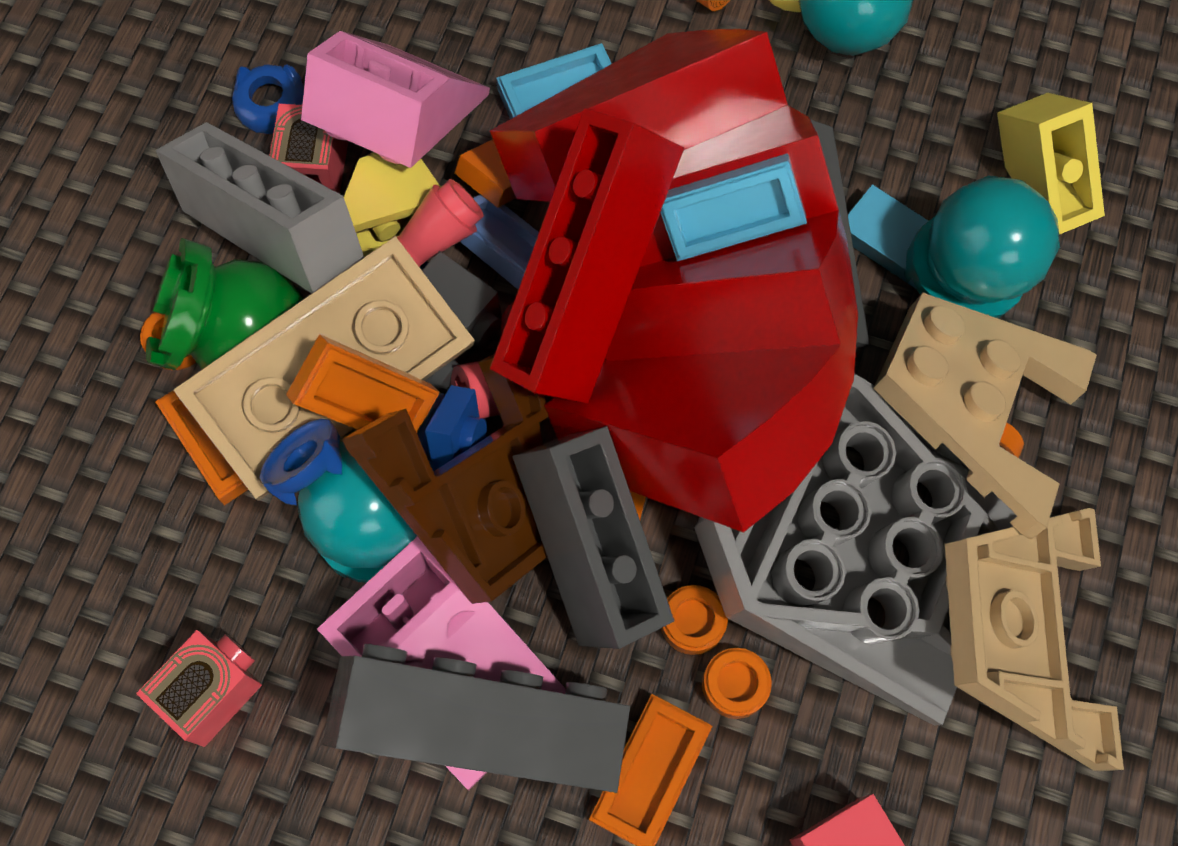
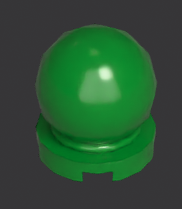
[146,238,304,370]

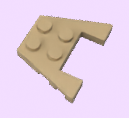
[873,292,1097,540]
[945,508,1124,771]

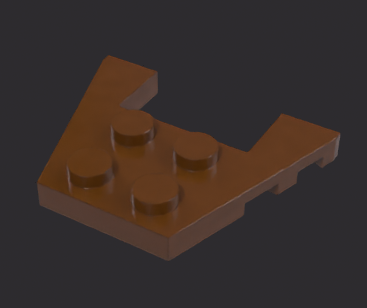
[342,353,548,604]

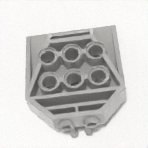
[694,374,1017,726]

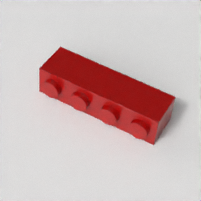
[490,108,685,404]

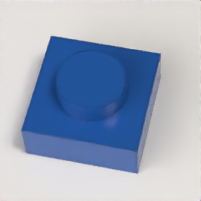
[425,385,487,471]

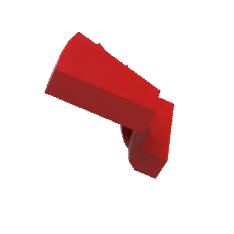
[490,29,858,533]

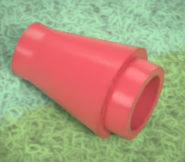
[397,179,484,267]

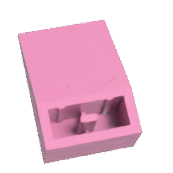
[301,31,490,168]
[317,536,565,790]

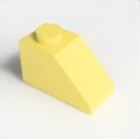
[997,93,1105,235]
[344,152,441,257]

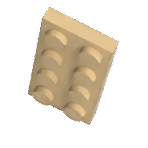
[173,236,475,501]

